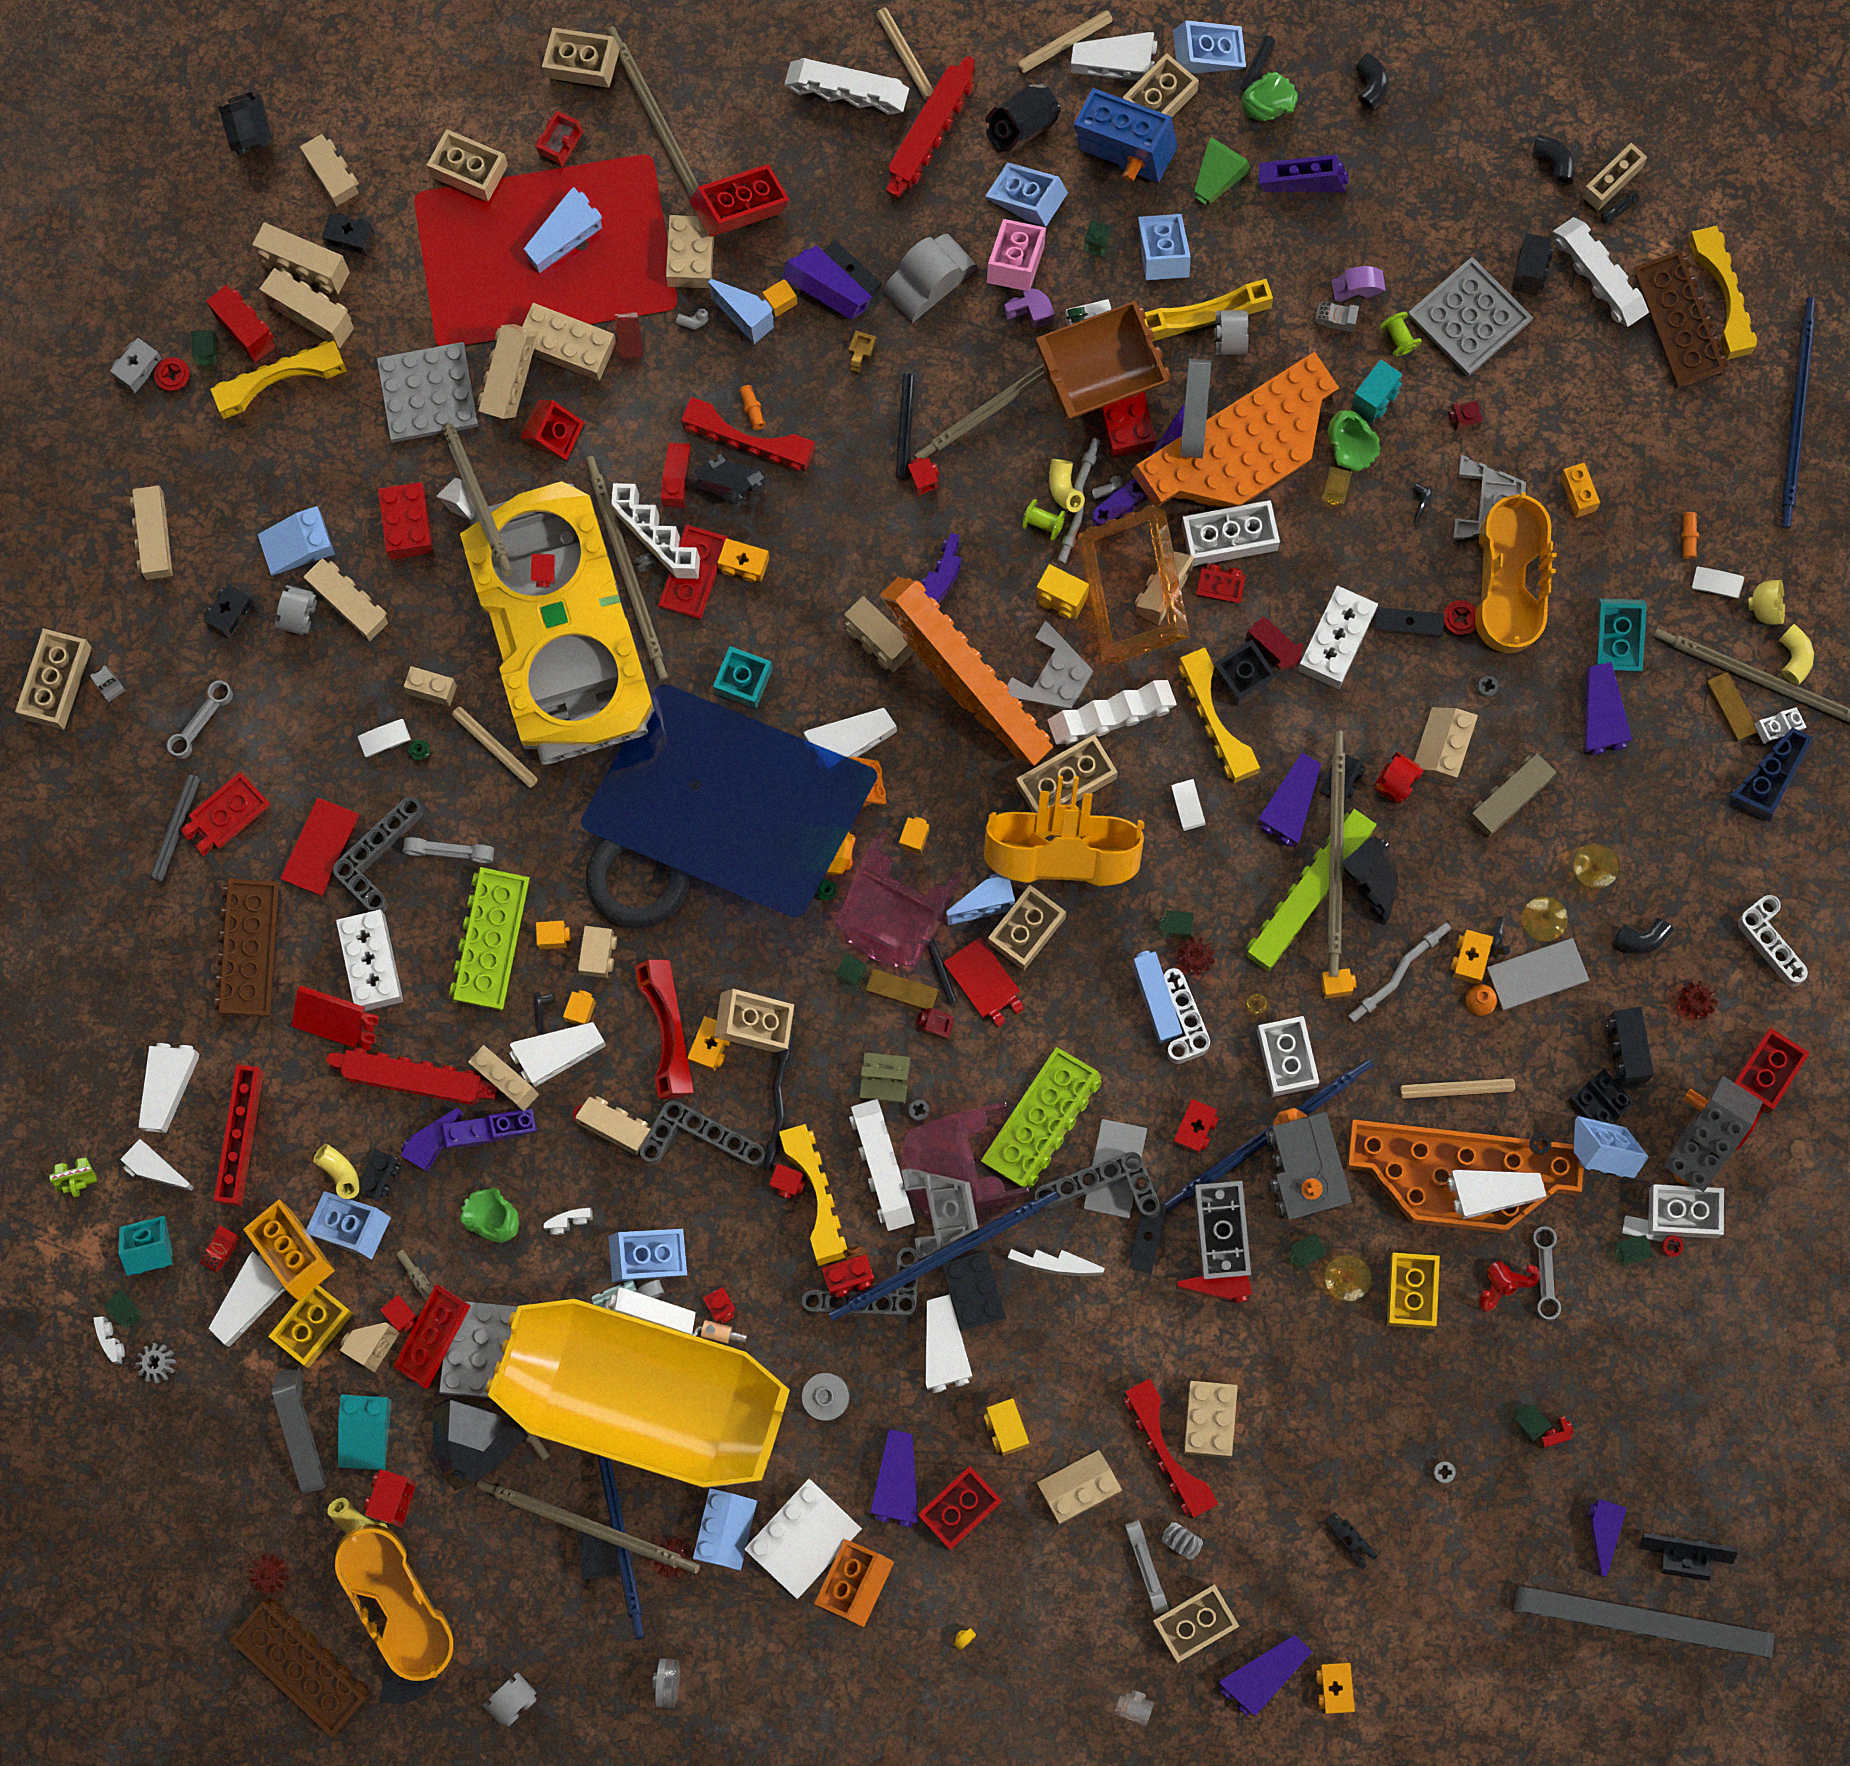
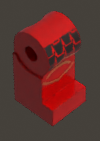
[200,1225,241,1273]

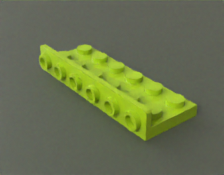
[449,867,530,1011]
[981,1047,1101,1192]

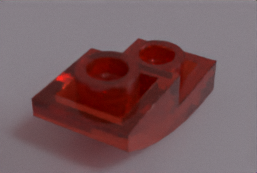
[615,312,643,359]

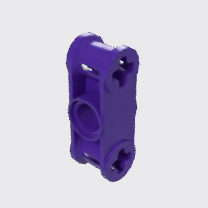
[1093,479,1147,531]

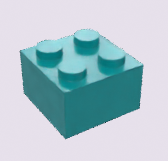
[1351,359,1403,423]
[713,646,773,709]

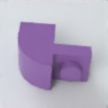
[1332,266,1386,302]
[1004,288,1055,328]

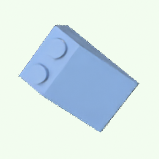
[1173,21,1246,73]
[985,162,1068,227]
[1138,214,1190,280]
[708,279,774,344]
[258,506,335,576]
[946,874,1015,925]
[306,1191,391,1260]
[608,1229,687,1282]

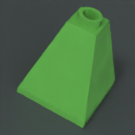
[1194,137,1251,205]

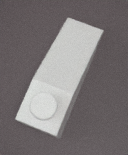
[437,478,475,520]
[121,1139,194,1191]

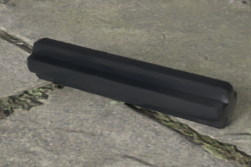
[1240,35,1276,93]

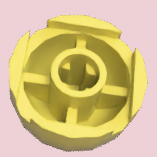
[1749,580,1785,625]

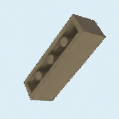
[1470,753,1557,838]

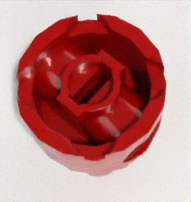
[1373,751,1424,804]

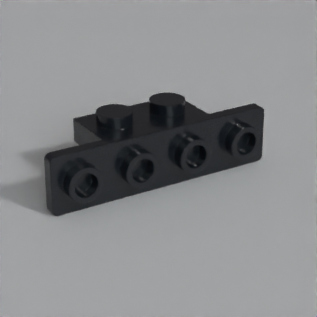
[1639,1533,1738,1581]

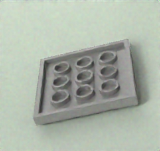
[1408,257,1533,377]
[377,342,479,443]
[439,1302,518,1399]

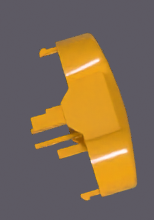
[1475,492,1557,653]
[984,775,1145,886]
[335,1524,453,1681]

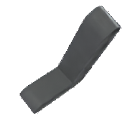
[1180,359,1211,459]
[333,797,423,913]
[640,1101,766,1168]
[1035,1152,1161,1219]
[802,1247,919,1317]
[272,1366,326,1494]

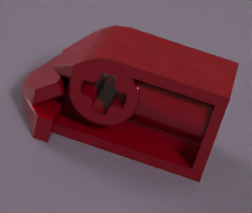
[1245,615,1303,670]

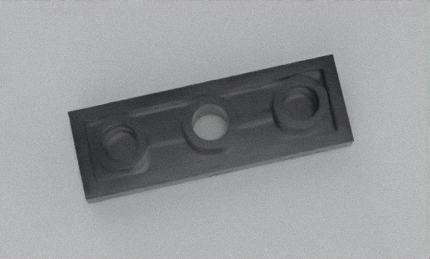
[823,240,881,295]
[1374,607,1444,637]
[1129,1201,1167,1274]

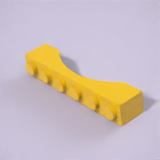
[1688,226,1757,360]
[1144,279,1273,341]
[211,341,347,419]
[1178,648,1260,783]
[779,1124,848,1266]

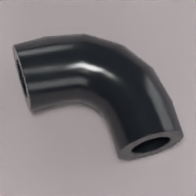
[1355,52,1389,111]
[1532,134,1575,186]
[1612,918,1675,954]

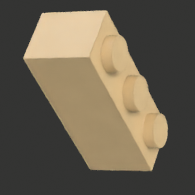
[300,134,359,206]
[1582,143,1647,211]
[468,1045,539,1112]

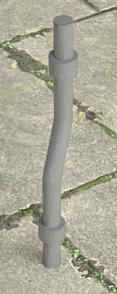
[1057,438,1101,564]
[1348,922,1451,1023]

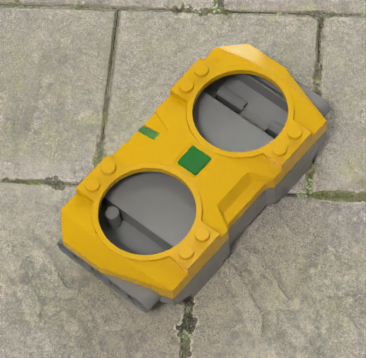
[460,481,654,765]

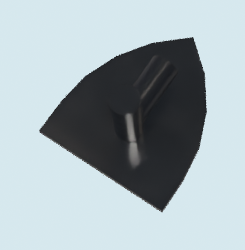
[381,1661,438,1704]

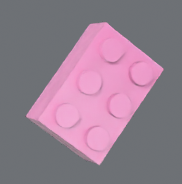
[987,219,1046,291]

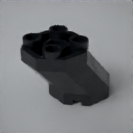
[985,84,1061,152]
[217,90,274,155]
[685,454,766,504]

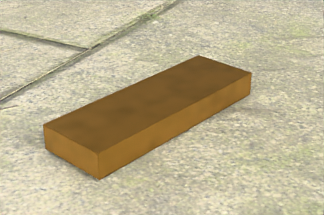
[1706,672,1758,742]
[866,969,938,1009]

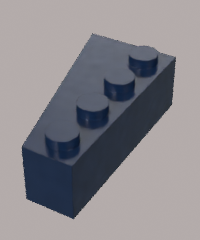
[1729,727,1813,822]

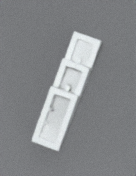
[1008,1249,1105,1276]

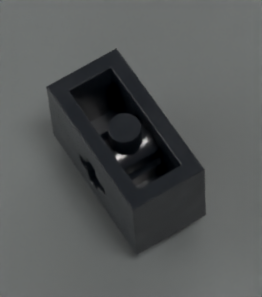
[322,213,375,256]
[203,583,254,640]

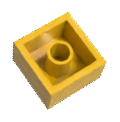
[1036,564,1089,620]
[984,1398,1029,1456]

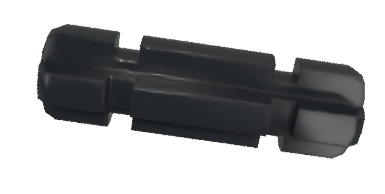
[1601,190,1640,223]

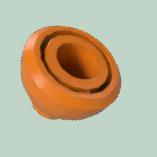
[1465,984,1497,1016]

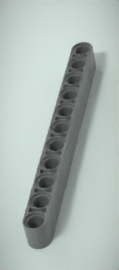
[1513,1586,1775,1658]

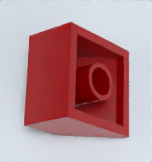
[520,400,584,460]

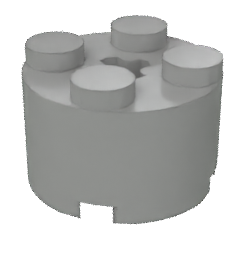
[1214,310,1248,355]
[275,585,317,635]
[482,1672,537,1727]

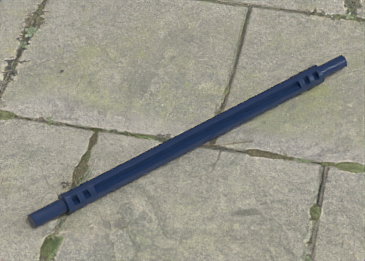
[1782,297,1815,529]
[1163,1059,1374,1211]
[829,1190,1059,1321]
[597,1455,644,1640]

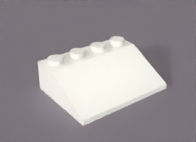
[745,1479,862,1599]

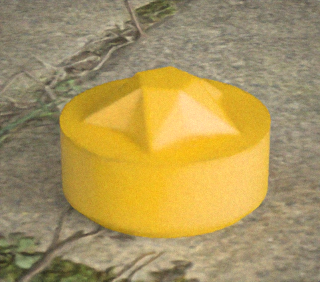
[953,1628,976,1650]

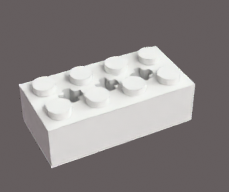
[1182,500,1280,566]
[1298,586,1378,689]
[336,909,404,1011]

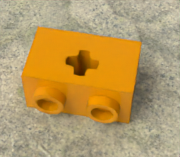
[1560,462,1600,518]
[718,538,770,582]
[1450,930,1493,984]
[687,1016,731,1072]
[1316,1663,1355,1714]

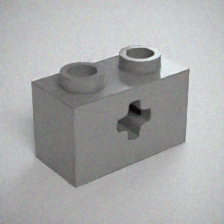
[110,338,162,393]

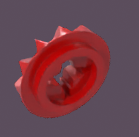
[154,357,190,392]
[1444,600,1476,636]

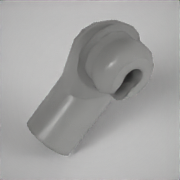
[676,309,709,330]
[1092,476,1124,499]

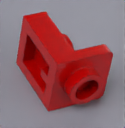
[703,1287,737,1324]
[1539,1416,1574,1449]

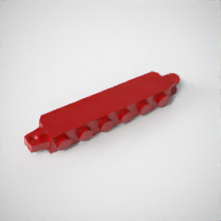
[886,56,975,199]
[326,1048,498,1106]

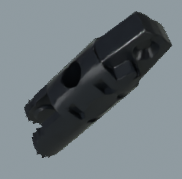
[1326,1512,1378,1569]

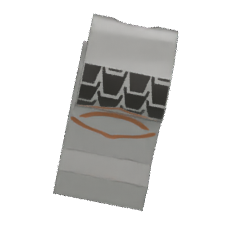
[1315,302,1359,332]
[90,665,125,702]

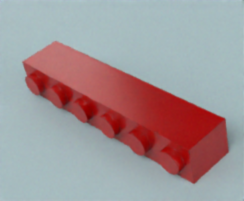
[214,1064,264,1207]

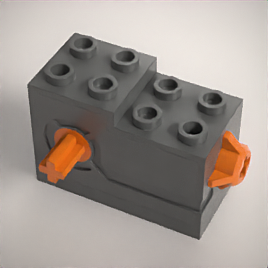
[1664,1076,1763,1192]
[1265,1108,1352,1220]

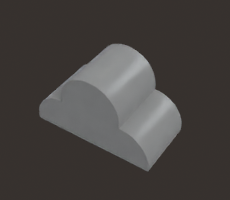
[884,234,978,323]
[1195,1181,1251,1279]

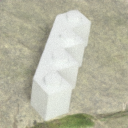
[784,58,909,115]
[1553,217,1649,327]
[611,483,700,579]
[1048,680,1177,746]
[849,1099,915,1231]

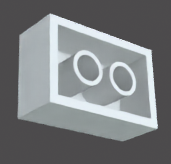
[1257,1016,1319,1097]
[1648,1185,1724,1238]

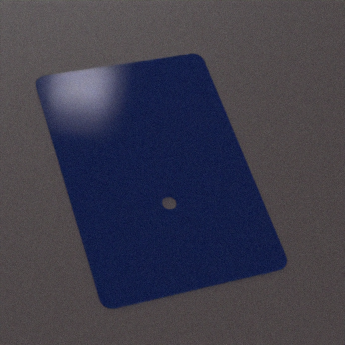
[581,684,877,917]

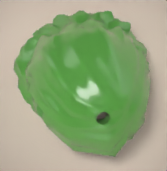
[1241,72,1298,121]
[1327,410,1381,472]
[460,1188,519,1243]

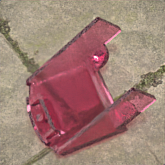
[835,830,964,967]
[903,1102,1029,1221]

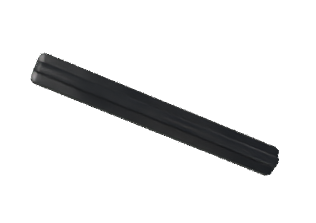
[896,373,915,479]

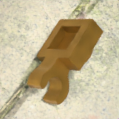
[849,330,876,373]

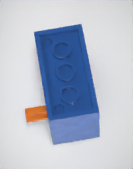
[1074,88,1178,183]

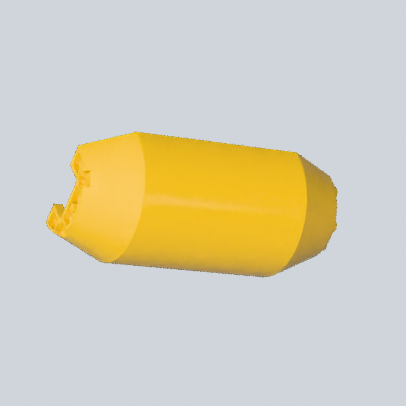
[485,1299,790,1488]

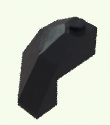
[1340,836,1399,925]
[433,1397,528,1491]

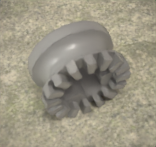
[1433,1461,1456,1484]

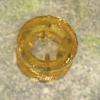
[1246,993,1268,1016]

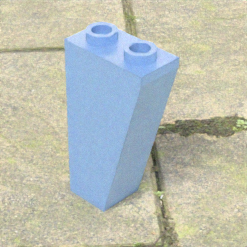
[524,188,602,273]
[1132,951,1182,1044]

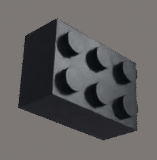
[1604,1007,1654,1086]
[942,1251,1007,1334]

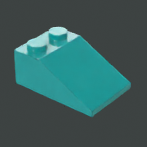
[1597,598,1647,671]
[338,1395,392,1470]

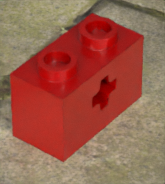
[1173,1099,1219,1155]

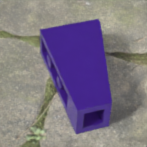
[1259,154,1349,192]
[782,245,872,320]
[1583,662,1632,756]
[1257,752,1321,848]
[870,1429,918,1528]
[1218,1635,1312,1717]

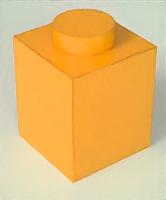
[763,279,798,317]
[899,817,930,855]
[536,921,571,949]
[1321,968,1356,999]
[563,990,596,1026]

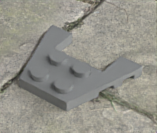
[1453,455,1526,541]
[1007,621,1093,710]
[901,1168,978,1259]

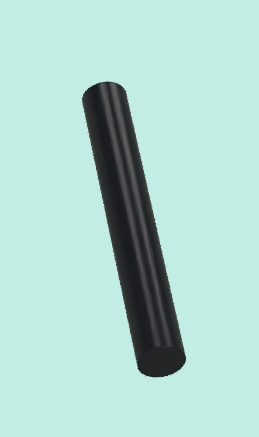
[925,938,957,1004]

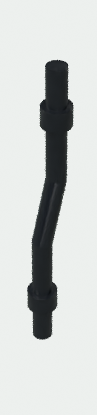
[763,1034,795,1171]

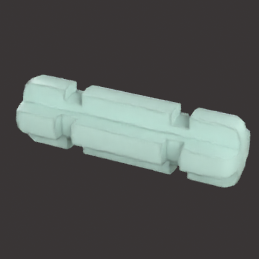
[592,1280,637,1307]

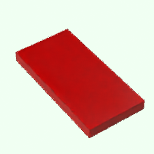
[658,524,729,620]
[280,798,360,897]
[393,1284,471,1389]

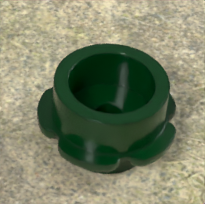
[1066,307,1088,323]
[408,739,430,761]
[816,879,838,901]

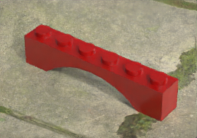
[681,397,815,472]
[634,960,694,1099]
[1123,1378,1218,1519]

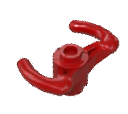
[1478,1261,1540,1312]

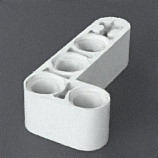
[1738,895,1808,987]
[1164,968,1210,1064]

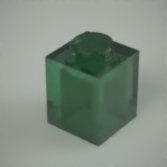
[1084,220,1112,256]
[191,330,218,366]
[1159,910,1193,940]
[836,954,868,989]
[1289,1233,1327,1270]
[1614,1234,1653,1267]
[103,1290,144,1329]
[1513,1404,1552,1443]

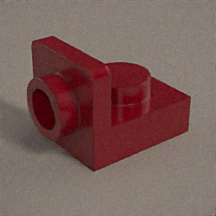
[1448,400,1483,430]
[916,1008,955,1039]

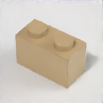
[404,666,457,707]
[578,926,617,978]

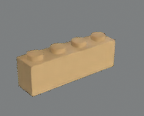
[130,485,173,580]
[304,558,388,642]

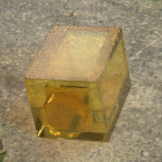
[1323,467,1352,505]

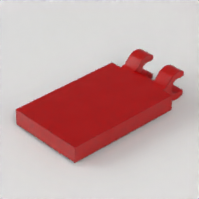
[181,772,271,856]
[943,937,1024,1027]
[291,985,379,1050]

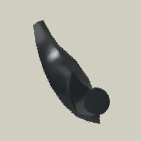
[1413,483,1433,524]
[1491,916,1510,958]
[533,992,553,1036]

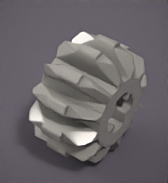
[135,1343,176,1383]
[1162,1523,1203,1559]

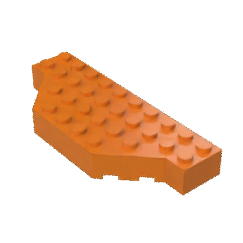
[1131,351,1339,509]
[879,577,1053,766]
[1346,1119,1584,1234]

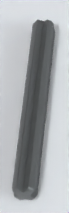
[150,774,200,881]

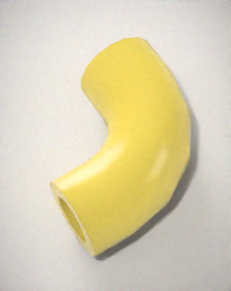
[1049,459,1085,512]
[1779,624,1814,686]
[313,1144,359,1199]
[328,1498,388,1533]

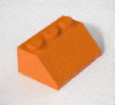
[814,1539,894,1627]

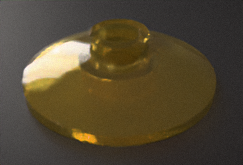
[1573,843,1620,888]
[1522,896,1568,941]
[1324,1255,1371,1301]

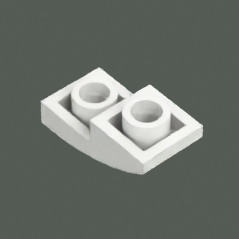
[1692,567,1744,599]
[1754,707,1806,744]
[358,719,411,757]
[1171,779,1206,831]
[544,1208,593,1235]
[94,1316,125,1364]

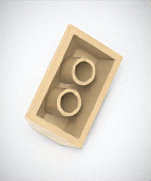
[1134,551,1195,626]
[1414,707,1478,784]
[575,1096,651,1156]
[340,1322,400,1373]
[1037,1450,1122,1525]

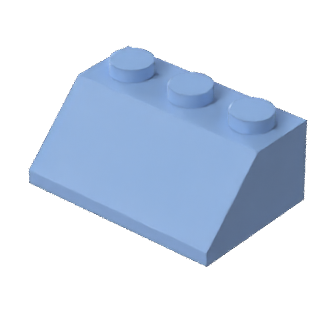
[1574,1116,1649,1178]
[693,1489,757,1571]

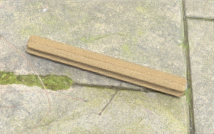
[877,8,934,100]
[1018,10,1112,73]
[452,707,538,788]
[1400,1078,1515,1098]

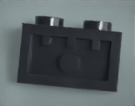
[1319,754,1366,803]
[359,1148,402,1203]

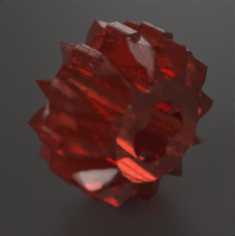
[1177,937,1215,976]
[1678,981,1718,1020]
[654,1539,694,1579]
[249,1554,289,1595]

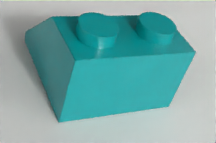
[119,1216,172,1276]

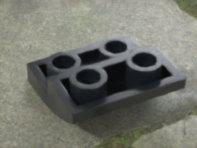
[1567,1069,1635,1124]

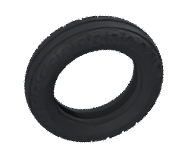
[586,826,690,929]

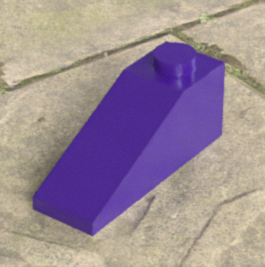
[400,1108,463,1172]
[1587,1499,1627,1578]

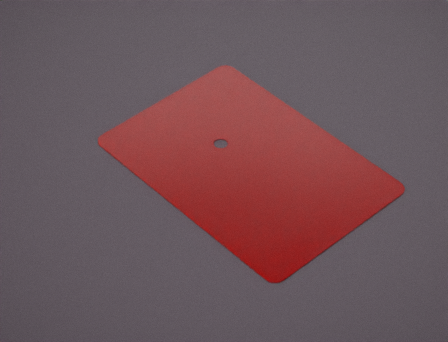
[414,154,677,346]

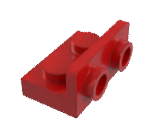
[1196,563,1246,603]
[822,1255,875,1298]

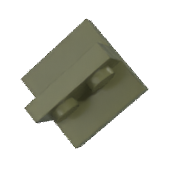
[860,1052,911,1104]

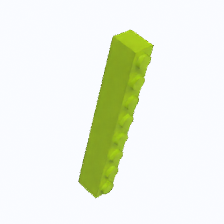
[1246,809,1377,972]

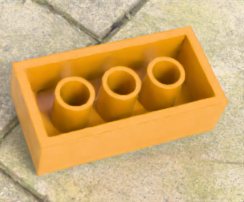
[244,1199,335,1301]

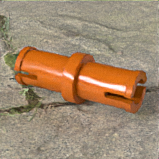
[738,385,766,430]
[1681,512,1699,559]

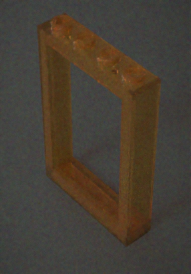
[1078,505,1190,664]

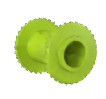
[1380,312,1422,356]
[1022,499,1065,540]

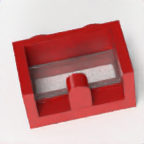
[535,111,584,167]

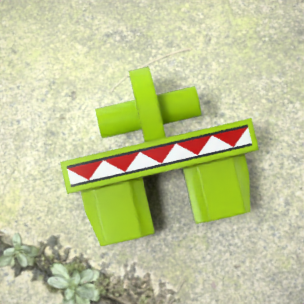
[49,1158,97,1197]

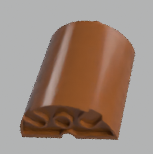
[1036,301,1171,420]

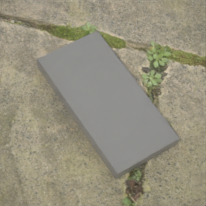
[1486,938,1589,1011]
[1084,1119,1147,1219]

